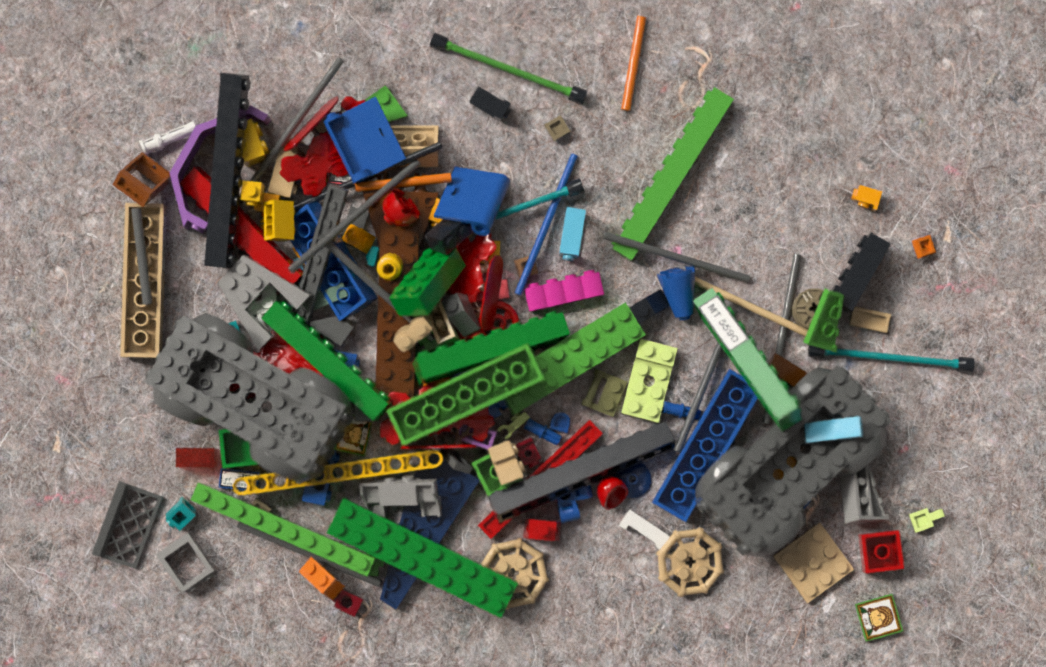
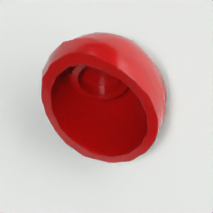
[597,477,628,510]

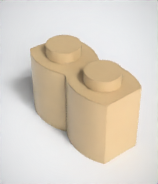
[393,315,433,352]

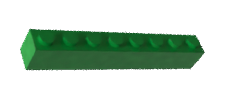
[261,301,393,421]

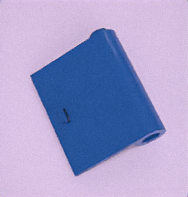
[323,97,406,184]
[434,167,510,236]

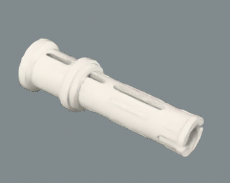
[139,121,195,156]

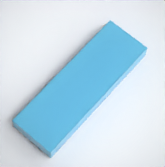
[804,417,863,443]

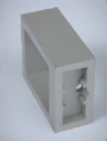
[156,532,216,593]

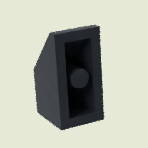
[629,289,670,325]

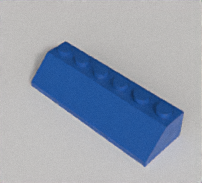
[290,202,378,321]

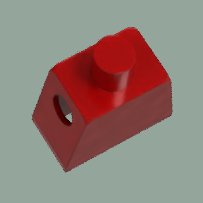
[523,519,561,541]

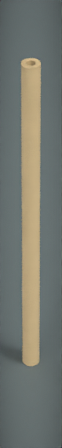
[695,277,808,337]

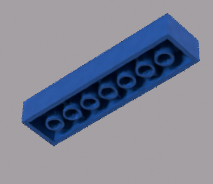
[651,369,758,522]

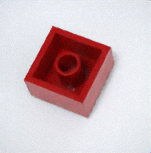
[858,530,904,573]

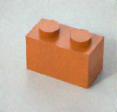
[299,557,345,601]

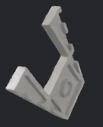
[218,255,311,350]

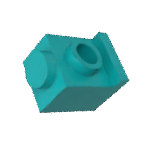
[166,497,196,531]

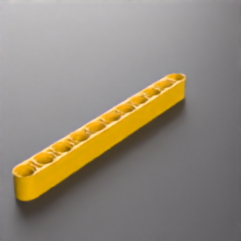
[233,450,443,495]

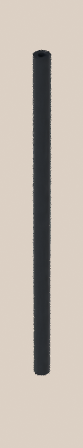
[294,141,443,212]

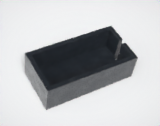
[831,232,891,313]

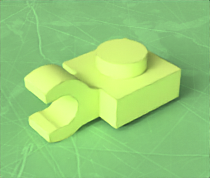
[498,412,530,439]
[908,508,945,533]

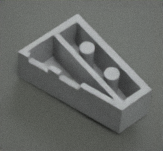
[840,464,890,524]

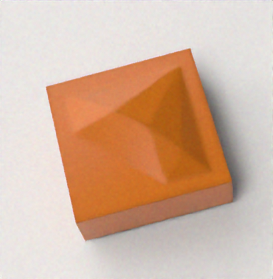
[912,235,936,259]

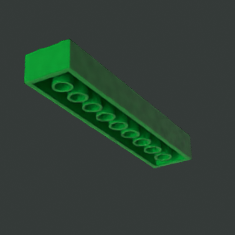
[326,498,518,618]

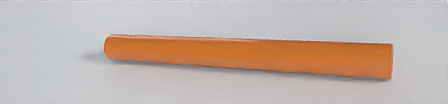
[621,16,646,111]
[355,173,452,192]

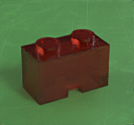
[176,448,217,468]

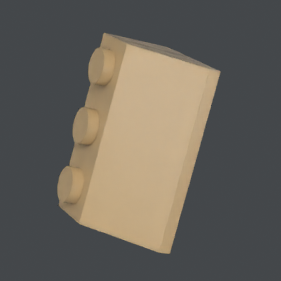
[381,125,438,168]

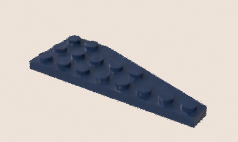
[380,449,480,610]

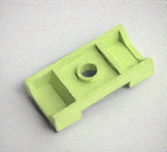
[621,339,678,423]

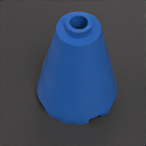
[657,266,695,320]

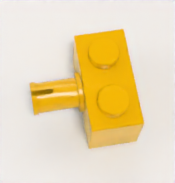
[260,200,295,242]

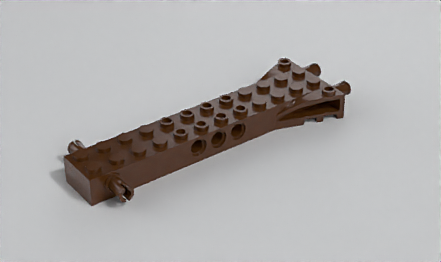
[362,173,439,422]

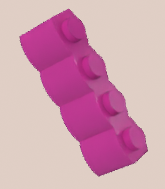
[524,270,604,312]

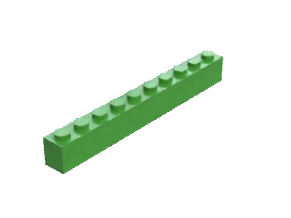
[611,87,734,262]
[191,482,377,576]

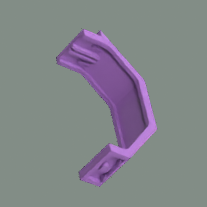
[170,106,271,234]

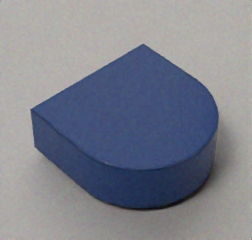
[550,412,570,433]

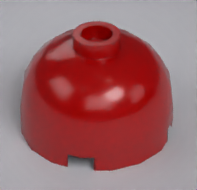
[382,188,420,227]

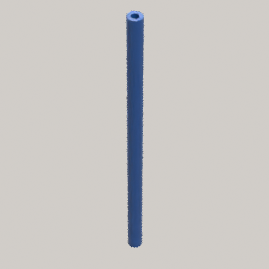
[515,153,578,296]

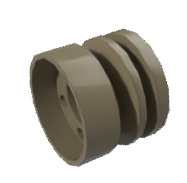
[791,288,824,329]

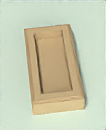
[849,307,891,333]

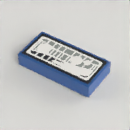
[219,468,260,490]

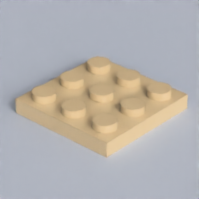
[773,522,854,603]

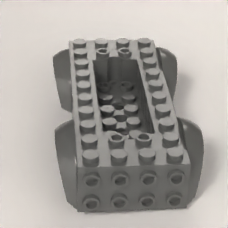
[145,313,354,482]
[694,365,891,557]

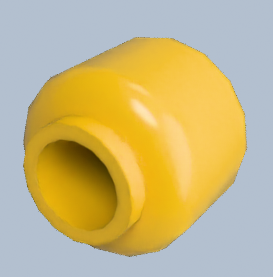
[377,253,403,280]

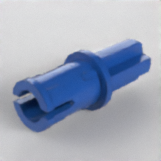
[662,401,701,419]
[524,418,562,445]

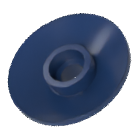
[613,463,651,498]

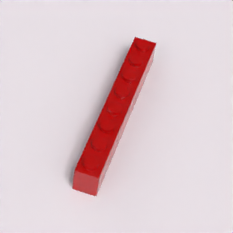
[180,167,303,285]

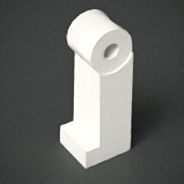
[619,509,670,550]

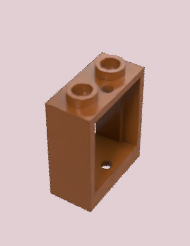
[112,152,171,207]

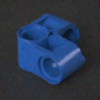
[556,485,594,524]

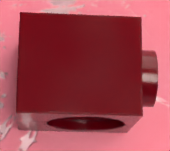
[333,589,364,617]

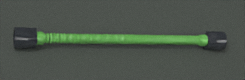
[429,33,588,105]

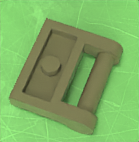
[581,369,627,417]

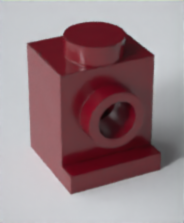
[516,437,541,468]

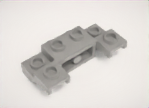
[359,475,442,517]

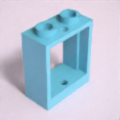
[559,207,586,261]

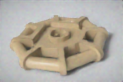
[656,527,725,597]
[481,538,549,610]

